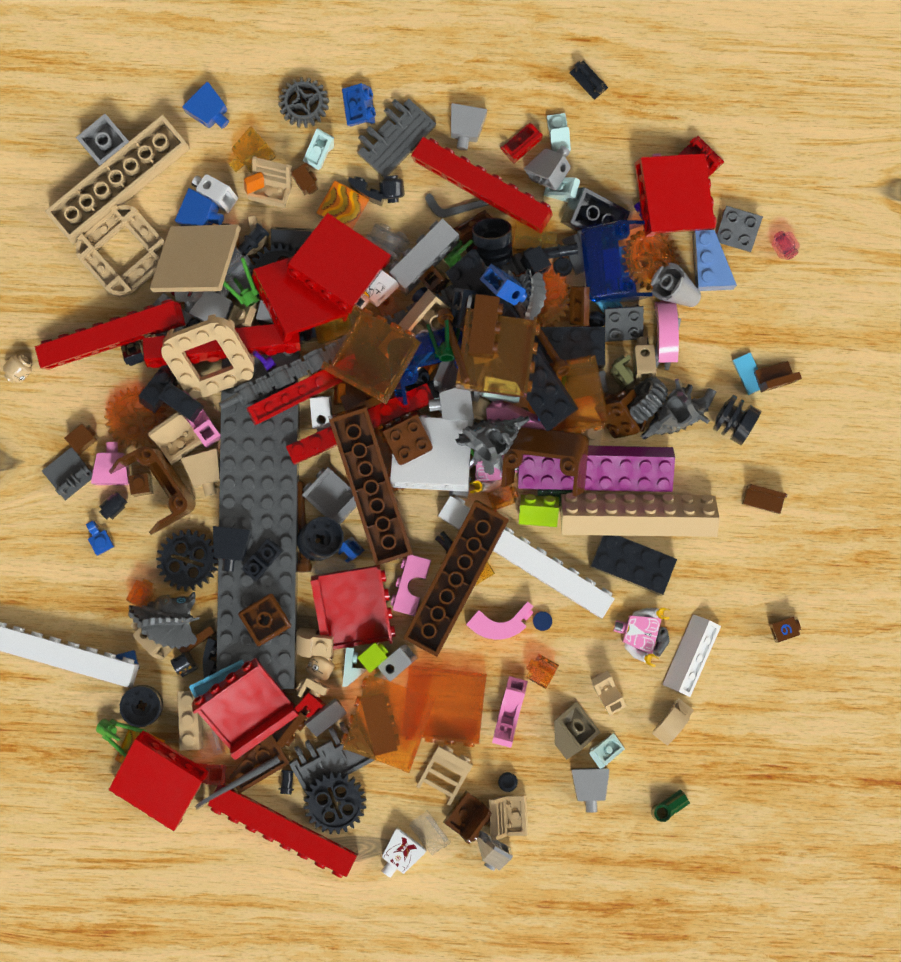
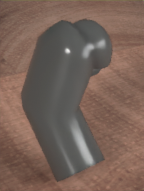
[691,388,716,407]
[653,627,670,657]

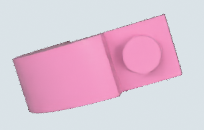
[654,300,679,362]
[466,602,534,640]
[492,676,528,748]

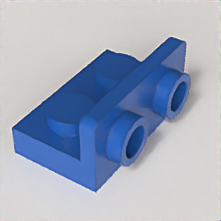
[342,83,376,127]

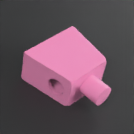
[91,442,130,485]

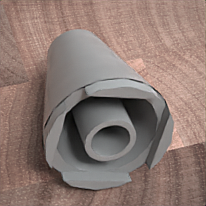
[651,263,701,307]

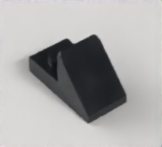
[121,340,145,366]

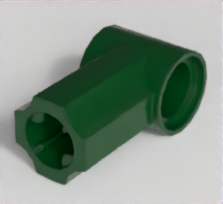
[651,789,690,822]

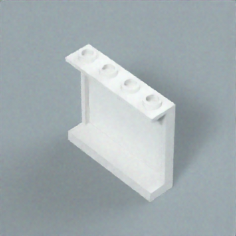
[390,415,473,492]

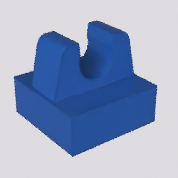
[338,537,365,563]

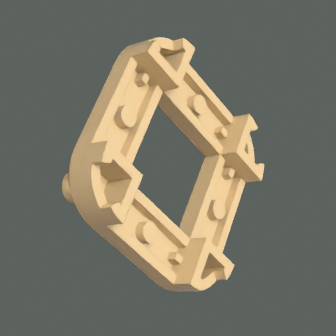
[76,205,165,298]
[161,314,255,399]

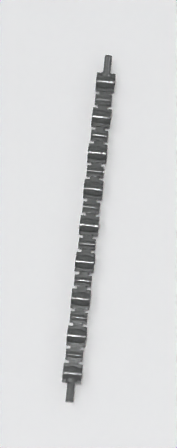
[219,251,526,410]

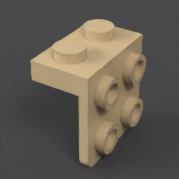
[148,412,202,465]

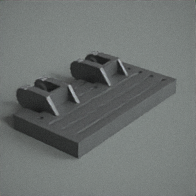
[357,99,436,177]
[289,721,376,796]

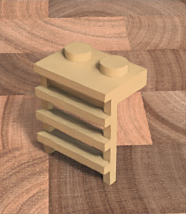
[248,156,292,208]
[416,745,473,805]
[489,795,528,840]

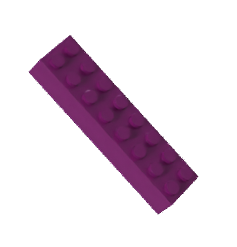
[518,445,675,492]

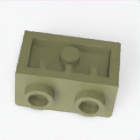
[609,355,634,389]

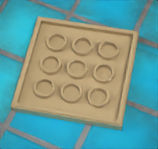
[150,224,241,292]

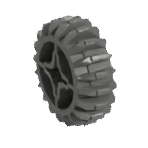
[278,77,329,128]
[627,377,668,424]

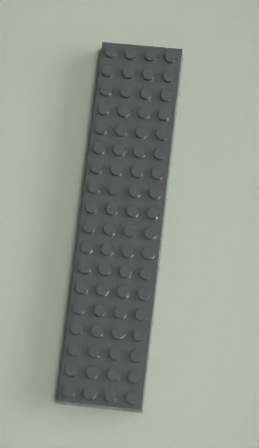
[217,345,301,689]

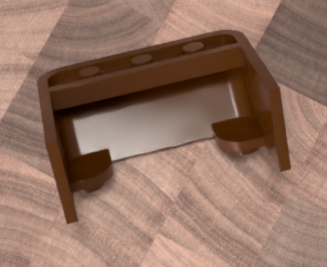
[501,426,589,496]
[109,446,196,535]

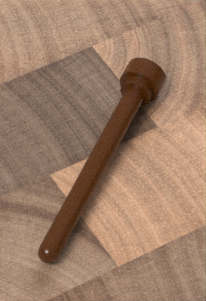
[436,308,470,383]
[531,320,571,377]
[297,481,313,573]

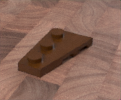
[229,734,289,794]

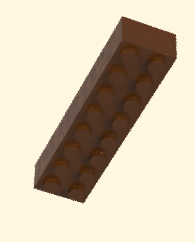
[328,405,413,566]
[403,500,510,657]

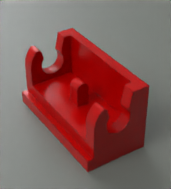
[500,122,543,164]
[294,692,326,717]

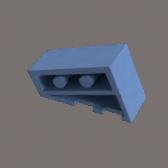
[692,230,737,291]

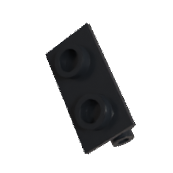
[569,60,608,100]

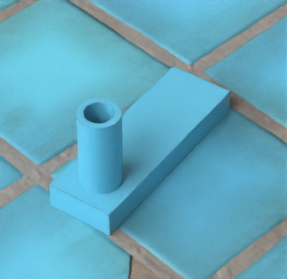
[189,660,244,698]

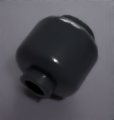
[379,175,405,203]

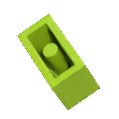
[519,494,559,527]
[357,643,389,673]

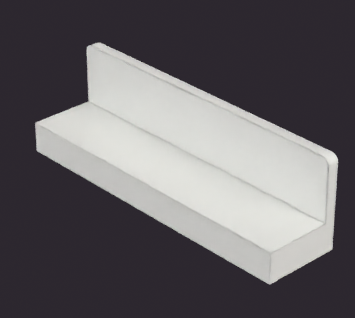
[663,615,721,697]

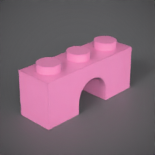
[183,391,221,448]
[390,555,431,616]

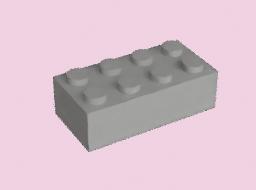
[389,218,459,296]

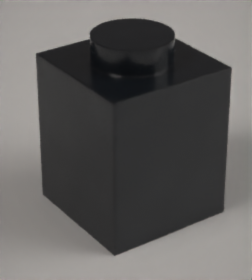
[520,246,552,276]

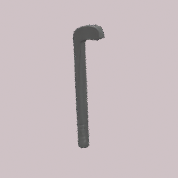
[425,193,489,218]
[195,755,280,810]

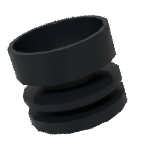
[472,218,513,267]
[713,395,762,445]
[297,517,344,561]
[119,685,163,727]

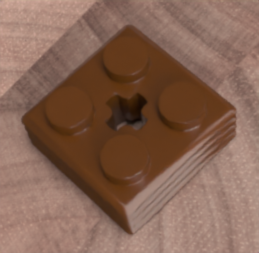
[238,593,292,646]

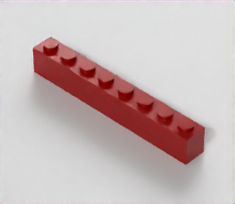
[411,137,553,234]
[35,299,186,370]
[143,324,301,368]
[208,783,358,878]

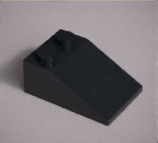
[560,187,630,246]

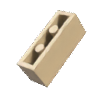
[178,691,204,751]

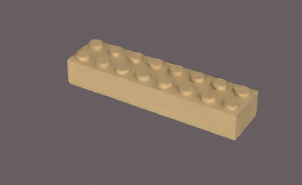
[45,115,190,245]
[560,493,719,537]

